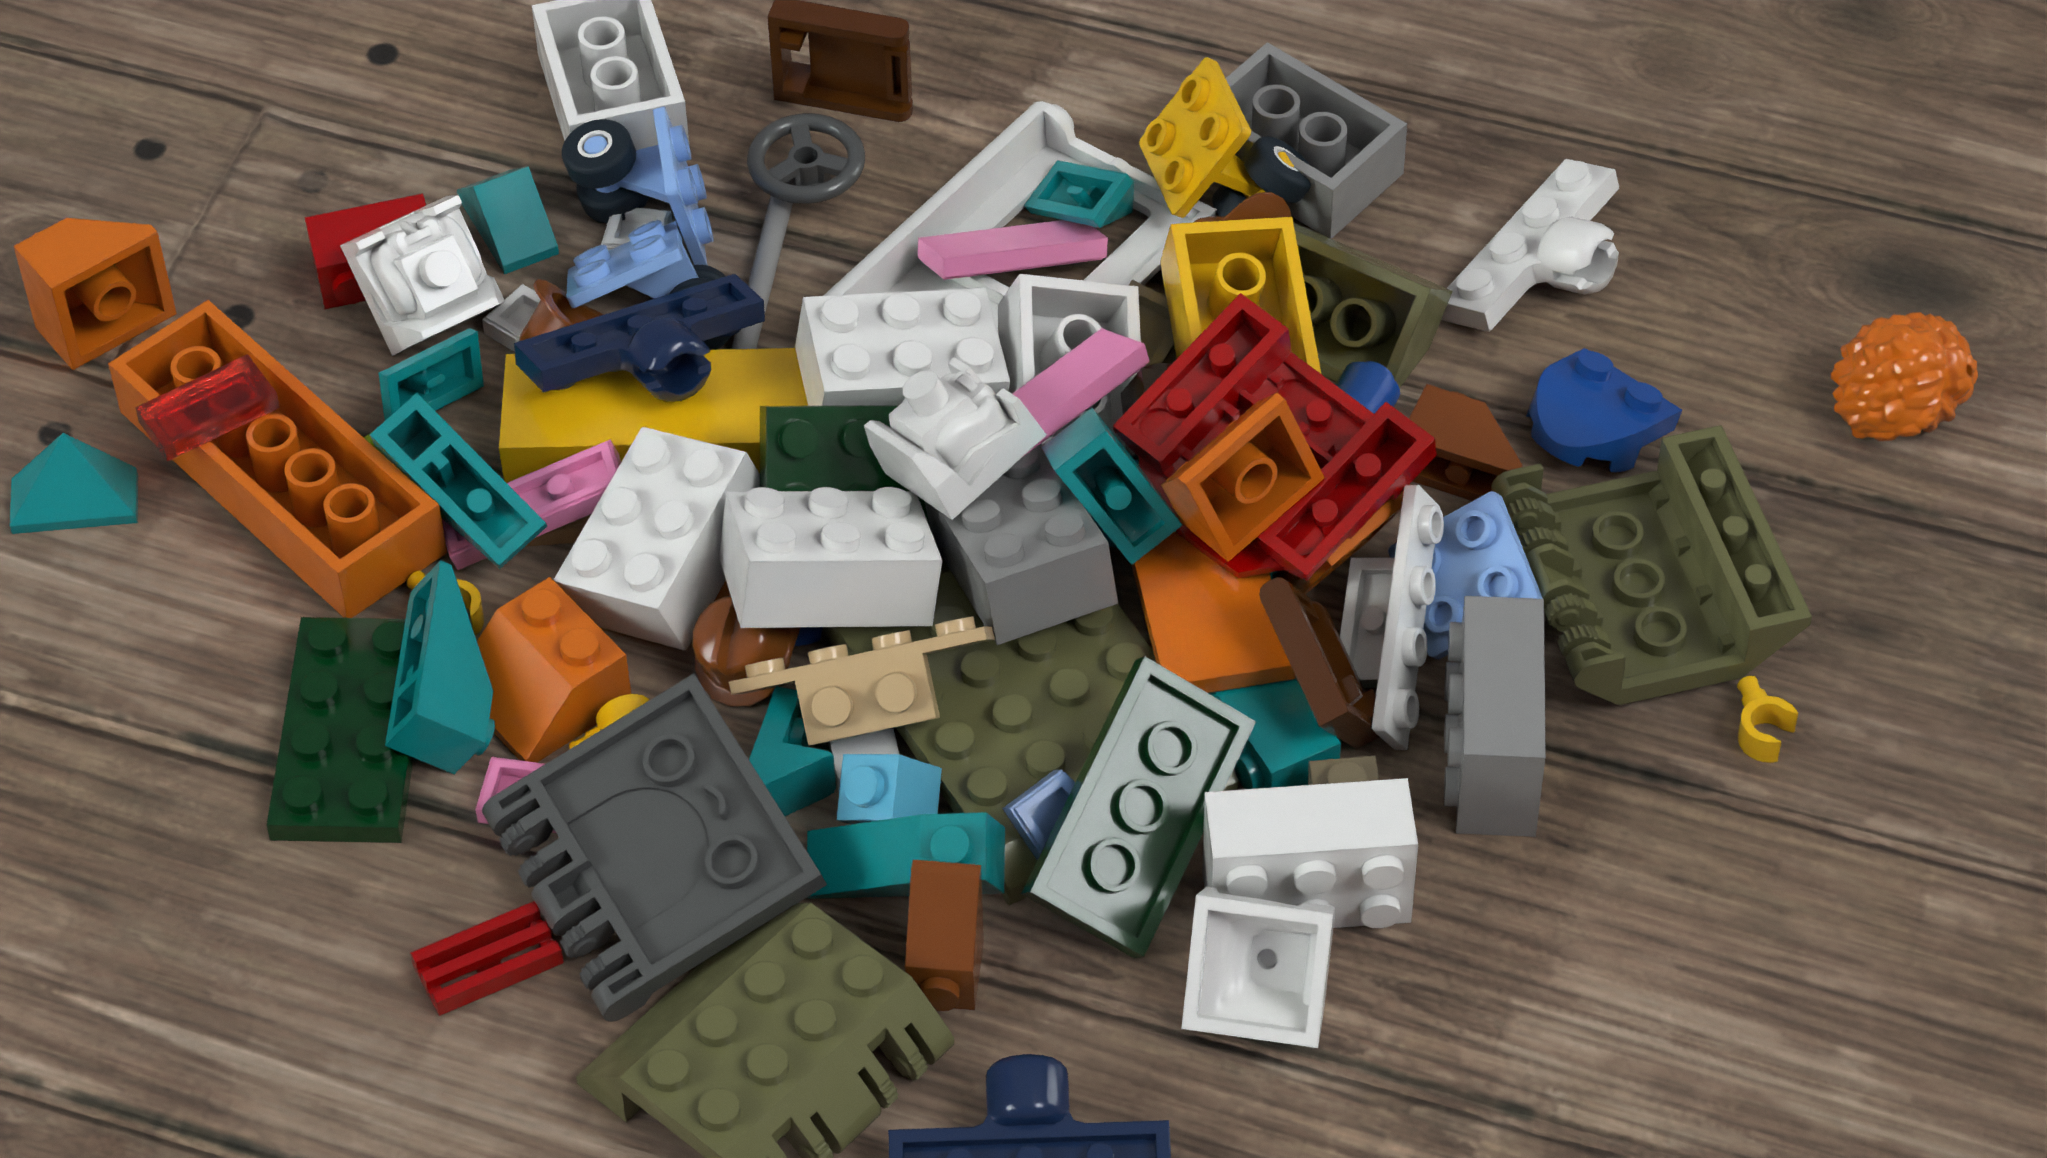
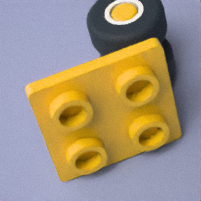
[1139,57,1311,218]

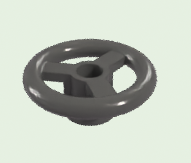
[747,113,865,204]

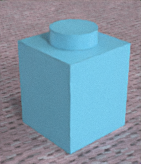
[836,754,942,824]

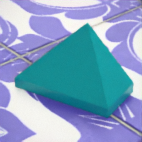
[1024,160,1134,228]
[378,328,484,421]
[10,433,138,534]

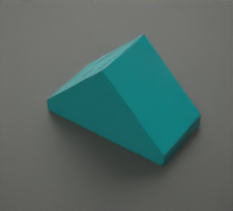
[457,166,559,275]

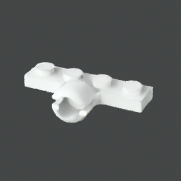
[1441,159,1619,332]

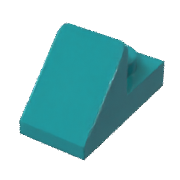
[749,686,836,816]

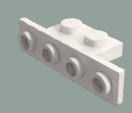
[1340,485,1444,750]

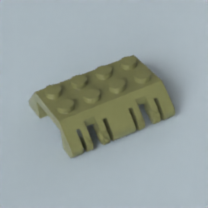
[1491,425,1812,705]
[576,903,955,1158]

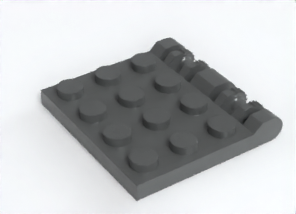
[482,673,827,1022]

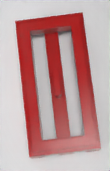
[410,901,564,1016]

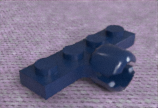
[514,274,765,402]
[888,1054,1171,1158]

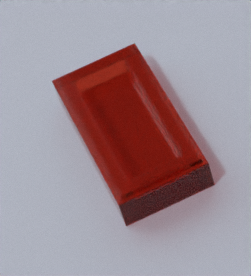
[135,354,280,462]

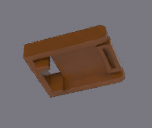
[767,0,913,122]
[1259,577,1380,749]

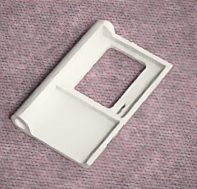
[823,101,1217,332]

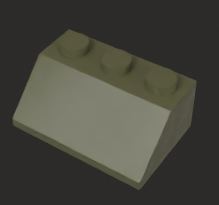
[1293,223,1453,389]

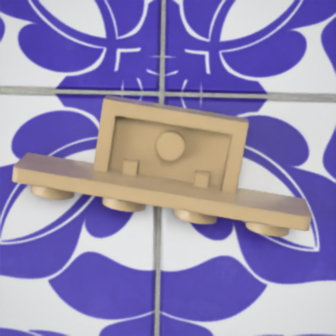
[729,616,995,746]

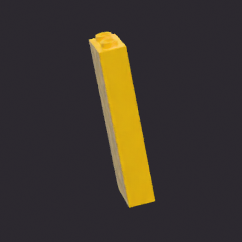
[499,348,808,483]

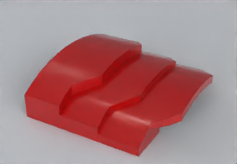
[1113,293,1437,581]

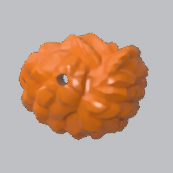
[1831,312,1978,441]

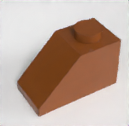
[1409,384,1523,501]
[905,860,984,1011]

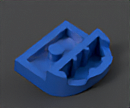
[1526,348,1682,472]

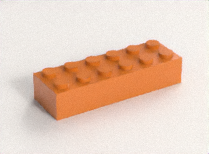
[108,300,447,618]

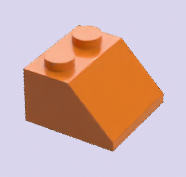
[14,218,177,370]
[1161,393,1325,562]
[477,577,631,763]

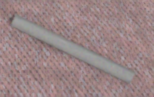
[731,196,793,349]

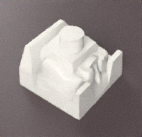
[340,195,505,356]
[864,357,1047,520]
[1181,887,1335,1048]

